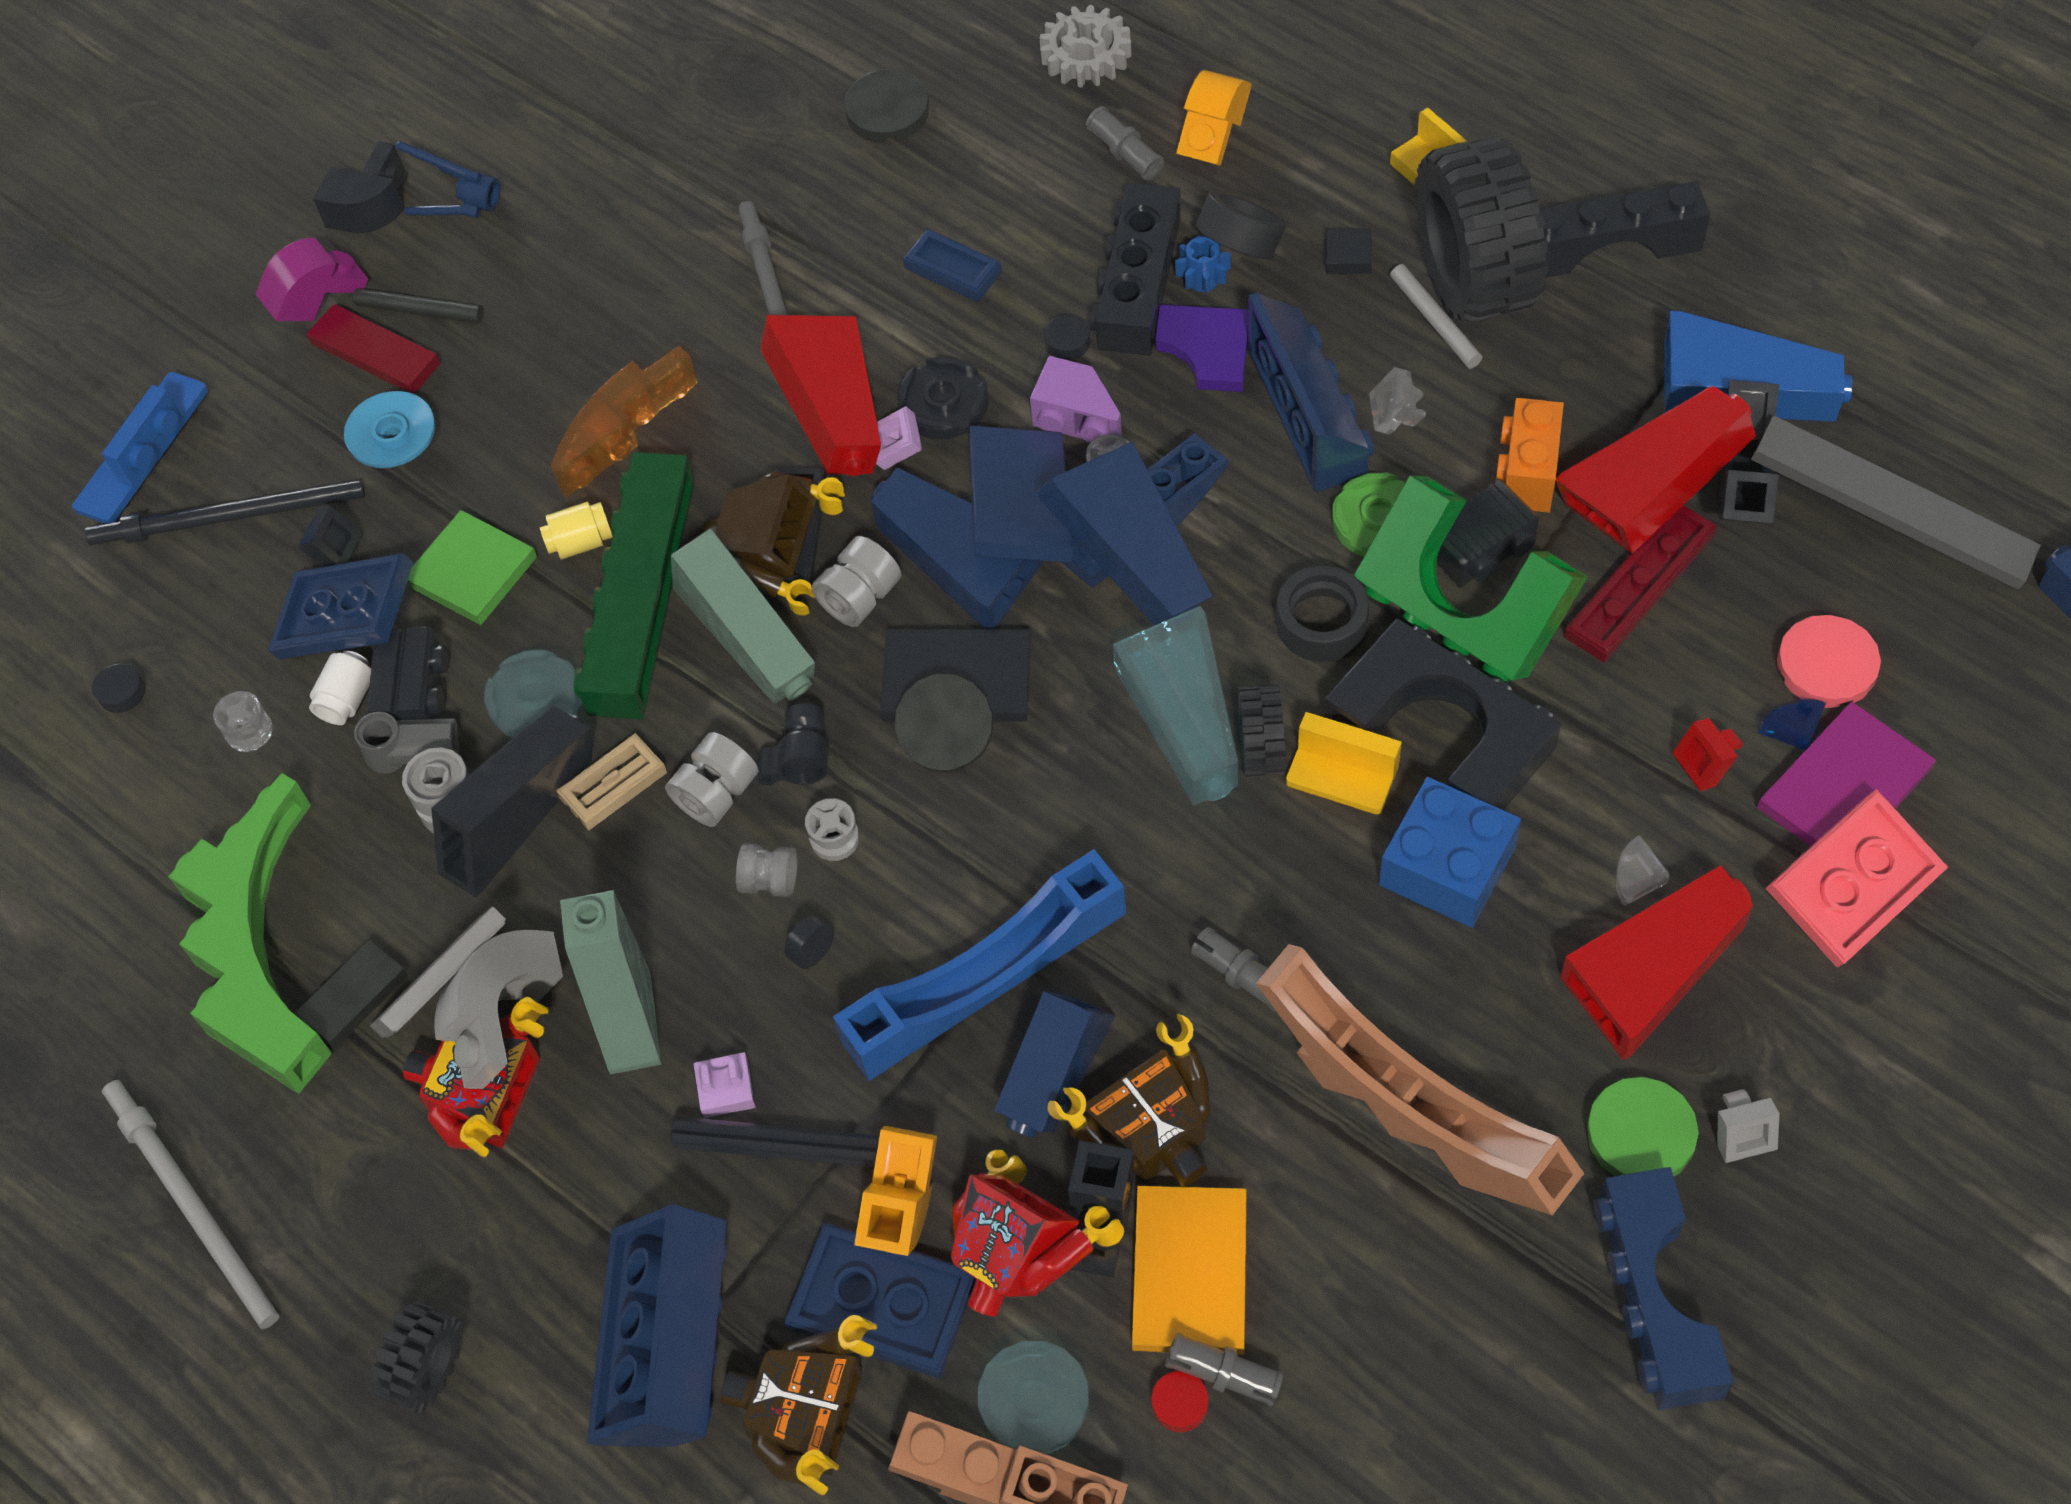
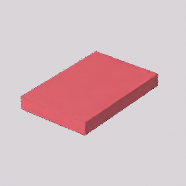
[1765,789,1948,967]

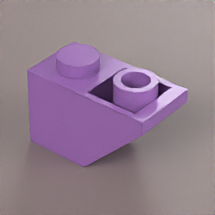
[1030,356,1122,448]

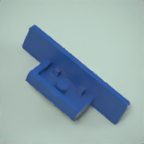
[72,372,208,524]

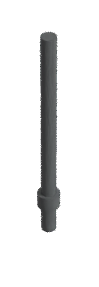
[738,201,787,315]

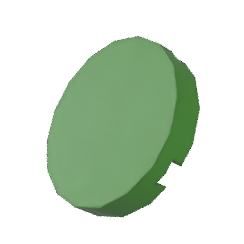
[1332,472,1405,557]
[1587,1077,1699,1176]

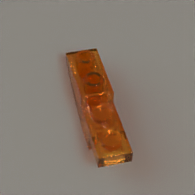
[551,346,698,498]

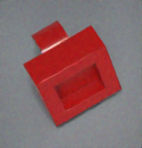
[1672,718,1744,791]

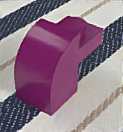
[256,237,368,321]

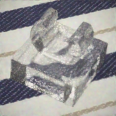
[1369,367,1426,435]

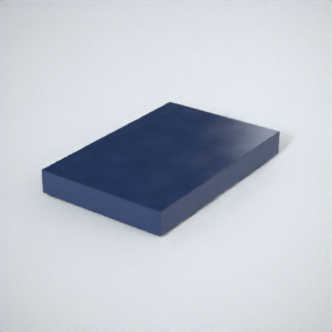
[268,553,414,659]
[784,1223,976,1379]

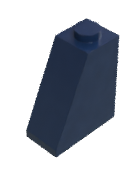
[994,991,1115,1138]

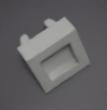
[1717,1089,1780,1163]

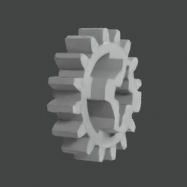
[1039,5,1132,87]

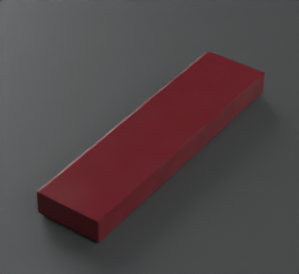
[1564,505,1717,663]

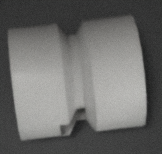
[811,536,902,627]
[665,732,759,827]
[402,747,470,834]

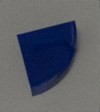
[1759,699,1826,750]

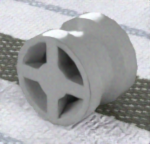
[805,798,859,861]

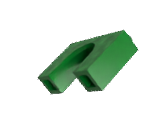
[1354,476,1588,682]

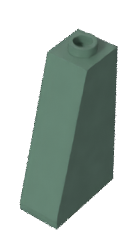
[671,529,815,705]
[560,890,662,1074]

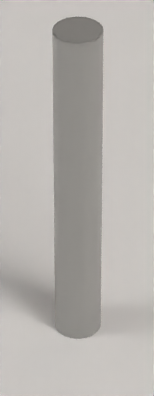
[1390,264,1482,369]

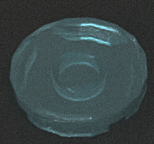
[484,650,581,737]
[978,1341,1089,1455]

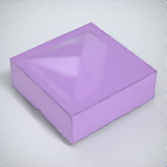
[876,406,922,470]

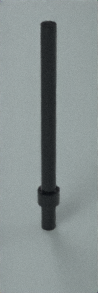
[85,479,365,545]

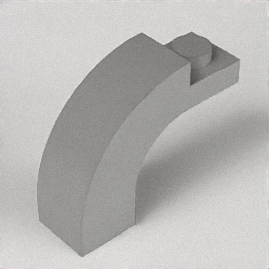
[434,930,563,1089]

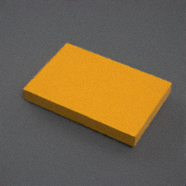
[1132,1186,1246,1354]

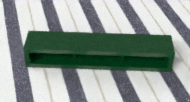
[573,452,695,720]

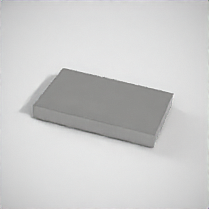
[370,907,506,1038]

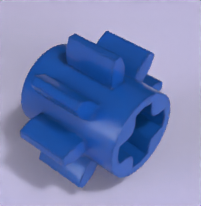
[1175,236,1231,293]

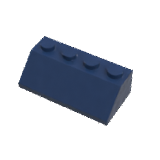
[1248,293,1373,492]
[587,1204,727,1447]

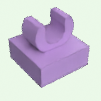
[694,1052,756,1119]

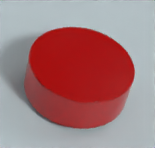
[1152,1371,1208,1432]

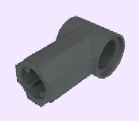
[354,712,459,774]

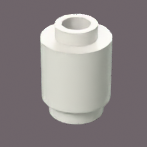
[309,651,371,725]

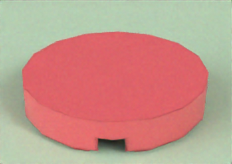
[1777,615,1881,708]

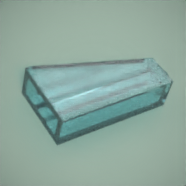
[1113,606,1238,806]

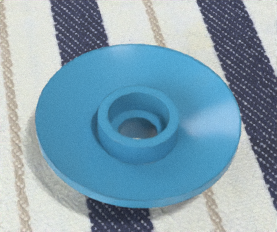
[344,391,435,468]

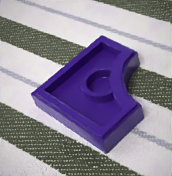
[1156,305,1249,392]

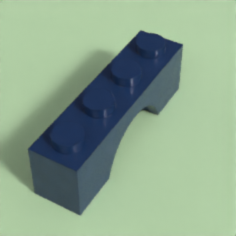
[1594,1167,1734,1410]

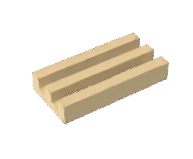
[557,733,667,831]

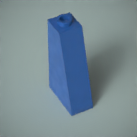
[1664,311,1852,422]

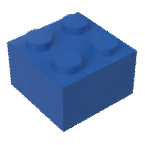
[1379,777,1522,928]

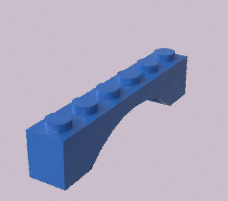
[833,849,1126,1081]

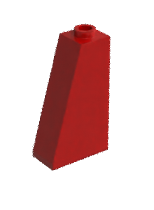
[760,315,881,476]
[1556,386,1756,554]
[1560,865,1753,1060]

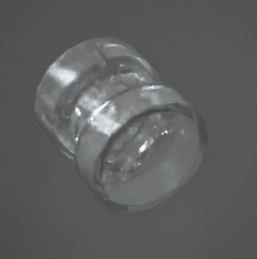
[736,843,797,898]

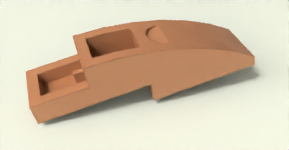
[888,1411,1128,1504]

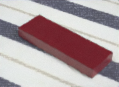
[306,304,441,394]

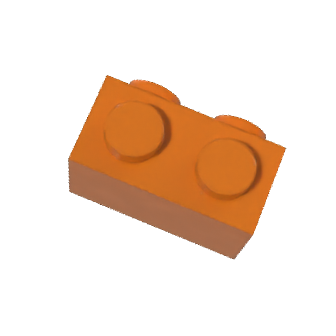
[1496,398,1564,513]

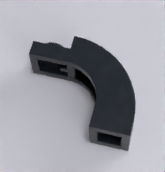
[1716,380,1779,524]

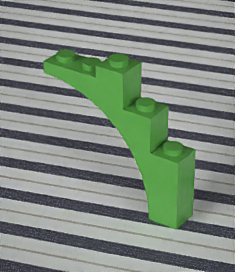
[168,773,332,1094]

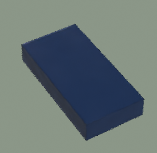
[903,229,1002,302]

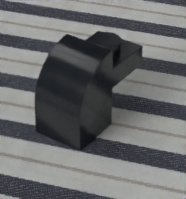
[313,141,405,233]
[1068,1140,1134,1278]

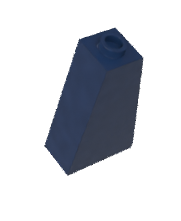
[1037,441,1213,627]
[871,467,1043,629]

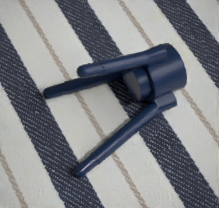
[396,141,501,218]

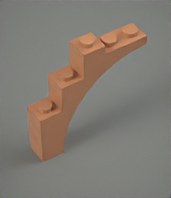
[1256,944,1584,1216]

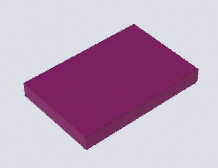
[1757,702,1936,847]

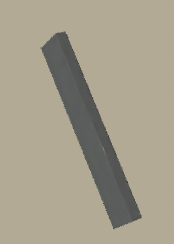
[1751,415,2041,590]

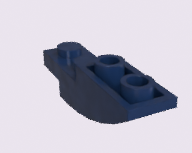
[1061,433,1228,588]

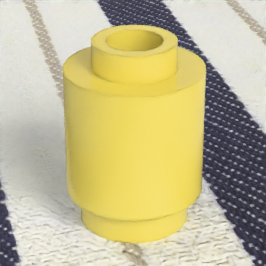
[540,501,613,560]

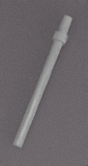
[102,1080,279,1329]

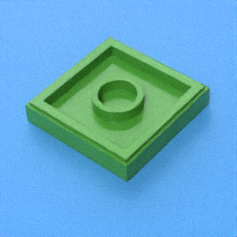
[407,510,537,625]

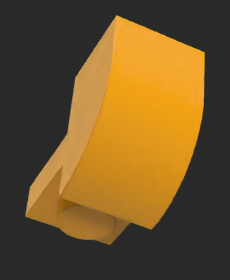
[1176,70,1252,166]
[855,1126,937,1256]

